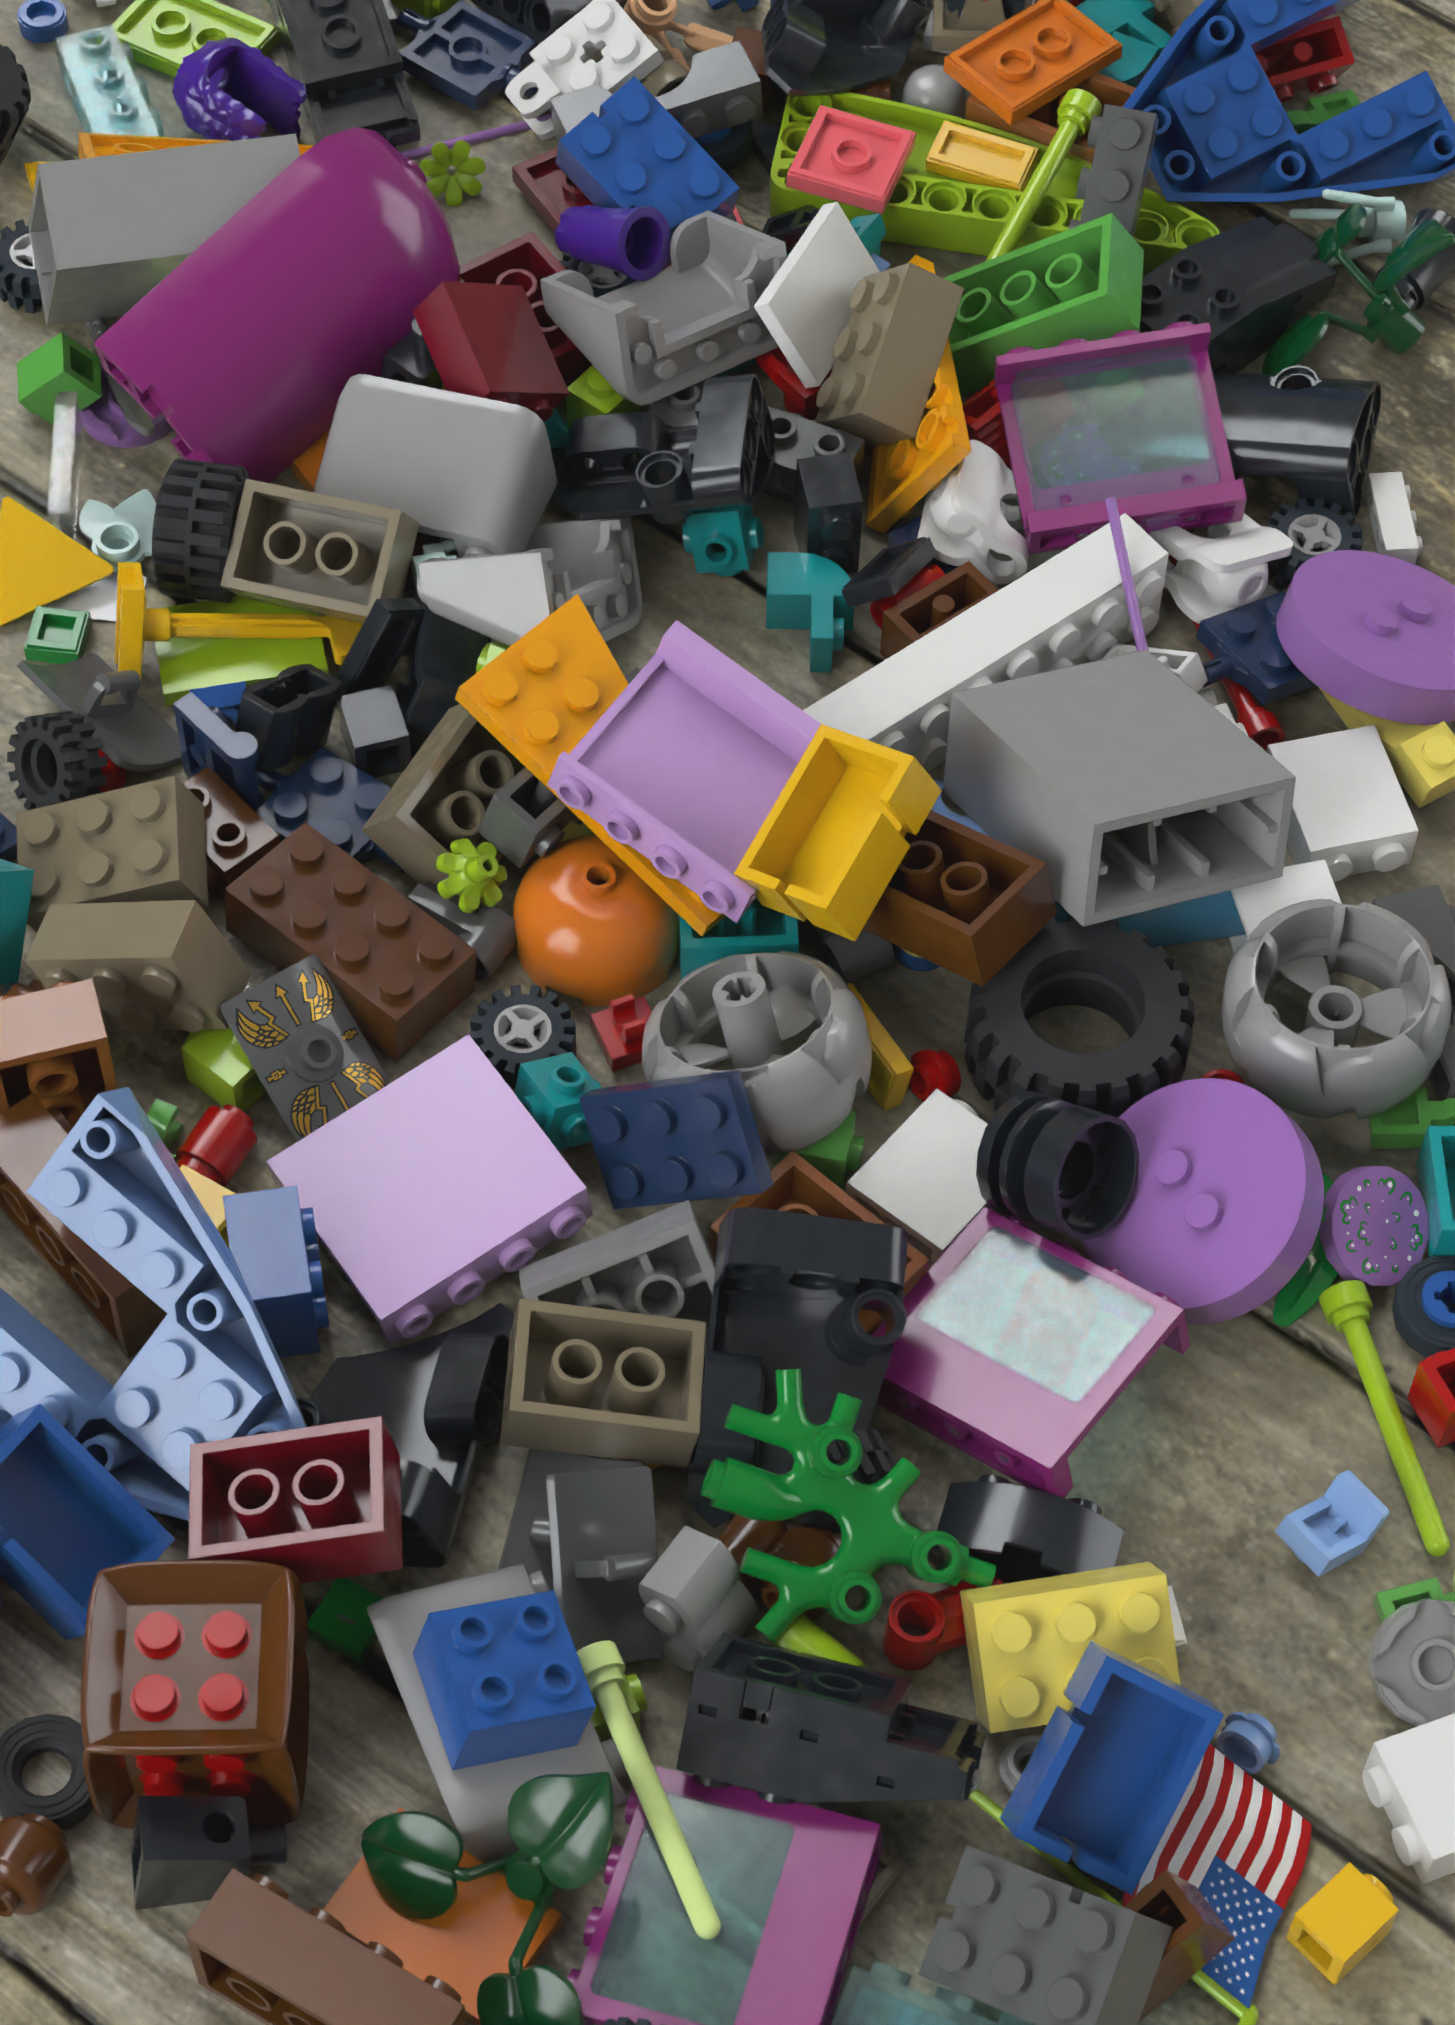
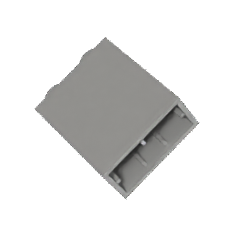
[28,134,300,326]
[943,650,1296,927]

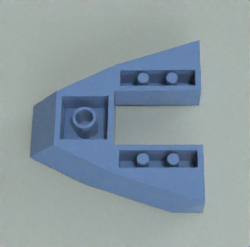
[0,1086,307,1521]

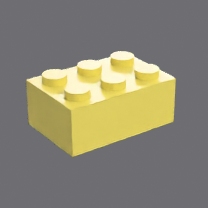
[960,1562,1181,1734]

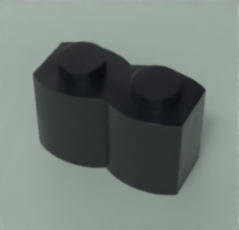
[234,664,341,773]

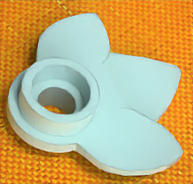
[79,489,156,572]

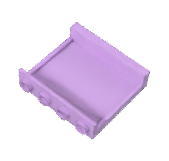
[547,620,821,923]
[266,1034,593,1346]

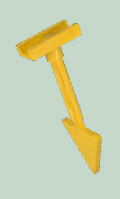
[0,496,114,627]
[114,562,363,685]

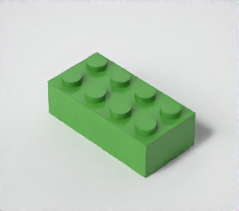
[944,213,1144,397]

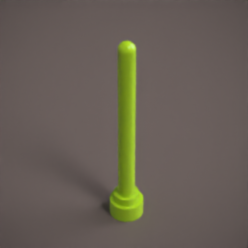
[986,88,1103,261]
[1318,1280,1450,1557]

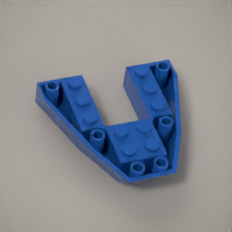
[1123,0,1455,202]

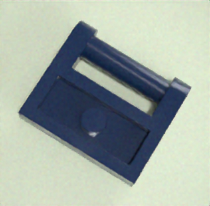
[173,692,265,811]

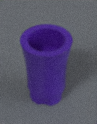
[555,205,671,281]

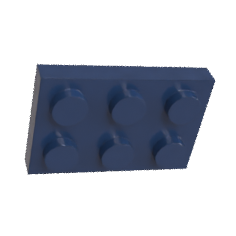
[579,1070,774,1210]

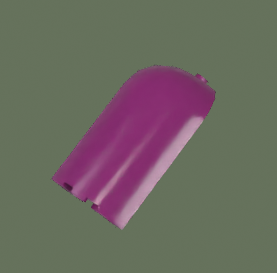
[94,127,460,483]

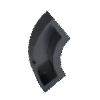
[396,590,491,734]
[931,1474,1124,1583]

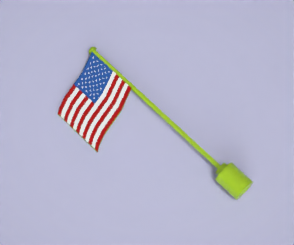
[774,1615,1312,2025]

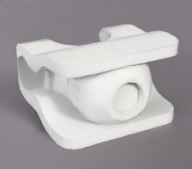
[918,439,1029,584]
[1149,513,1293,624]

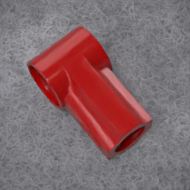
[882,1576,1003,1671]

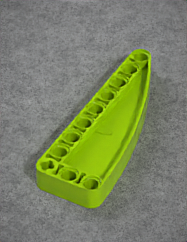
[769,92,1220,277]

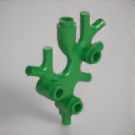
[701,1369,996,1644]

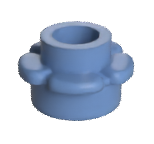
[1217,1712,1280,1774]

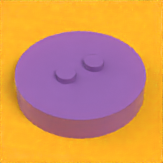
[1276,550,1455,725]
[1083,1078,1324,1325]

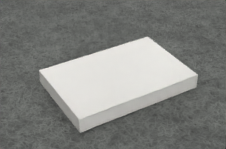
[754,202,880,388]

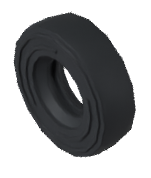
[0,1714,94,1831]

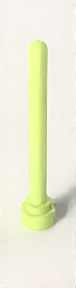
[577,1641,721,1940]

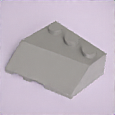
[519,1200,715,1350]

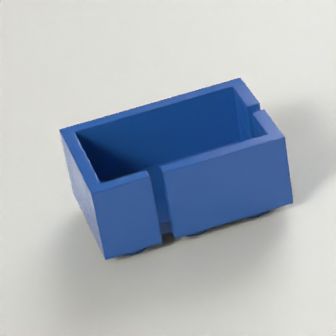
[555,76,740,271]
[0,1403,175,1640]
[1000,1640,1224,1895]

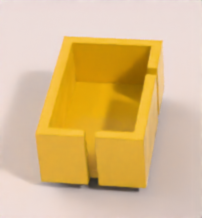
[734,724,942,941]

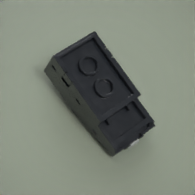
[270,0,421,150]
[1133,216,1337,393]
[676,1633,986,1805]

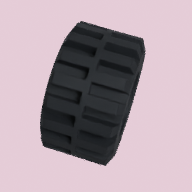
[152,458,250,603]

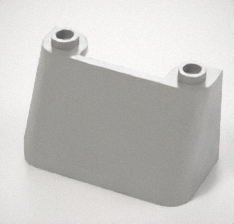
[540,211,787,405]
[313,374,558,558]
[417,516,643,646]
[367,1563,628,1863]

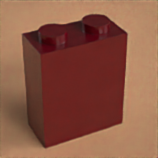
[413,281,570,422]

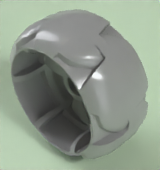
[1221,899,1452,1119]
[642,950,873,1156]

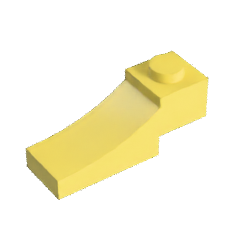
[1319,688,1455,808]

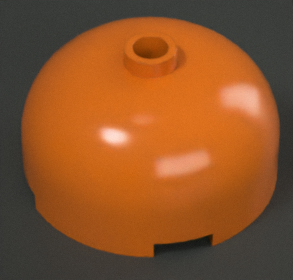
[513,835,679,1007]

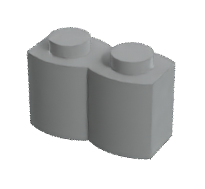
[639,1526,758,1672]

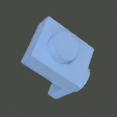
[1275,1470,1389,1577]

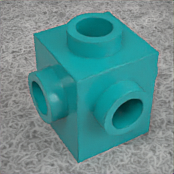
[683,505,764,577]
[514,1052,602,1150]

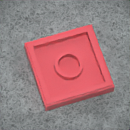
[786,105,916,214]

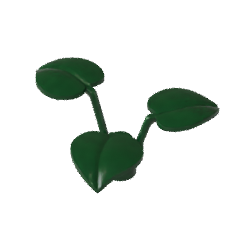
[1262,203,1455,375]
[361,1772,614,2025]

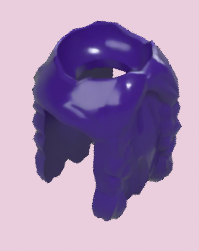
[172,37,308,141]

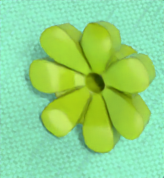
[419,140,486,207]
[436,838,507,914]

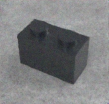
[794,452,863,573]

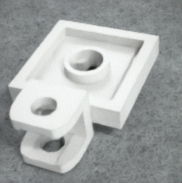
[505,0,665,140]

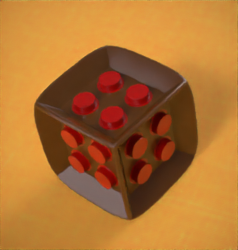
[80,1559,310,1829]

